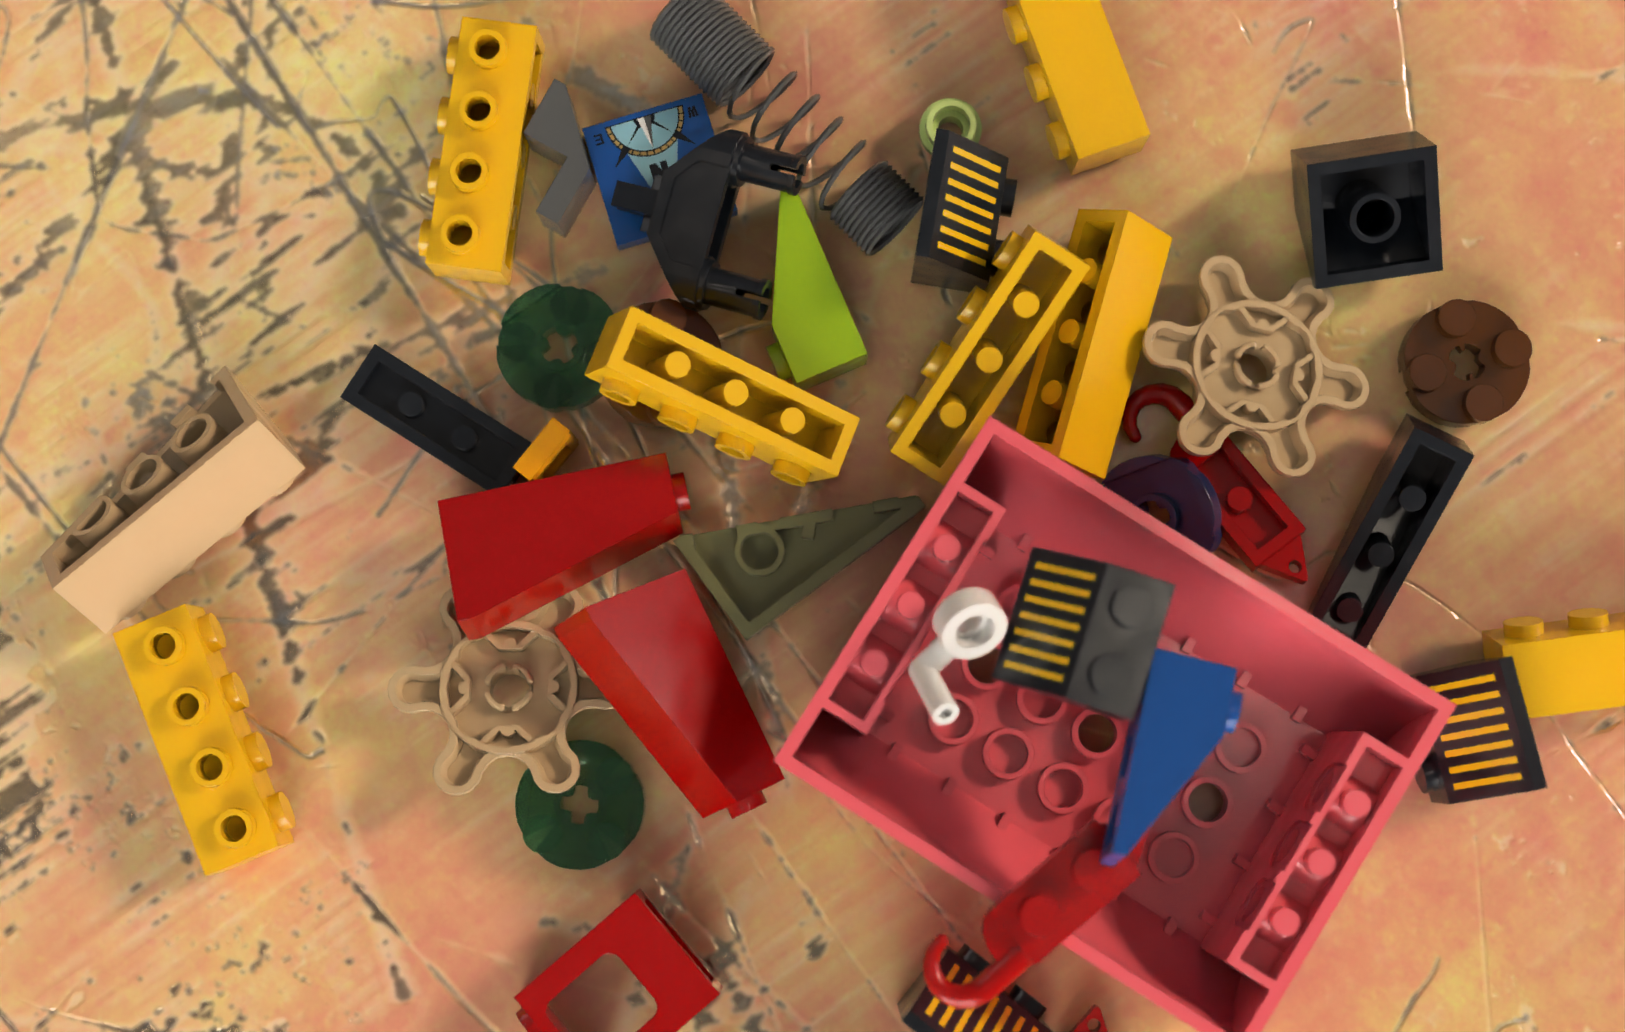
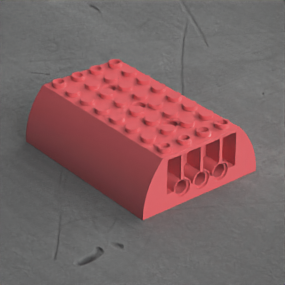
[773,416,1457,1032]

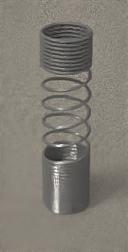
[650,0,923,256]

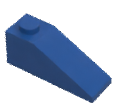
[1099,648,1243,867]

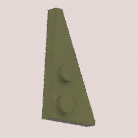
[673,495,926,641]

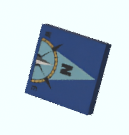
[582,93,738,251]

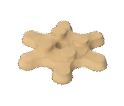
[1142,255,1370,478]
[387,588,614,796]

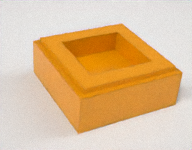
[513,417,579,481]

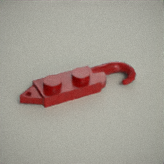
[1122,383,1309,585]
[922,819,1151,1009]

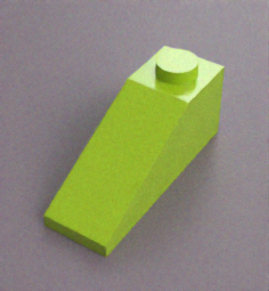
[766,191,868,390]

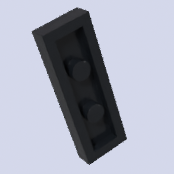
[340,344,531,490]

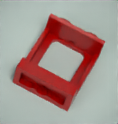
[513,888,723,1032]

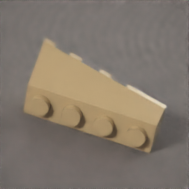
[40,366,305,634]

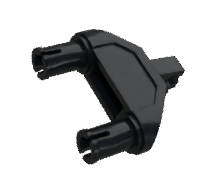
[611,129,807,320]

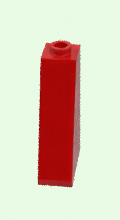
[437,452,691,640]
[554,568,785,819]

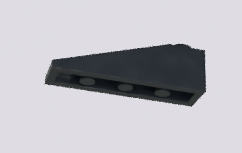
[1307,413,1475,648]

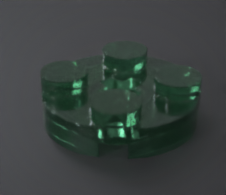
[497,284,614,413]
[515,740,646,870]

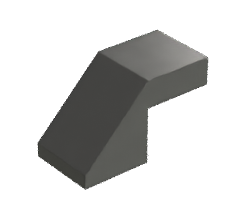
[523,79,596,238]

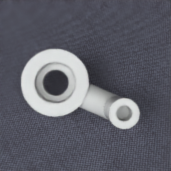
[908,587,1008,725]

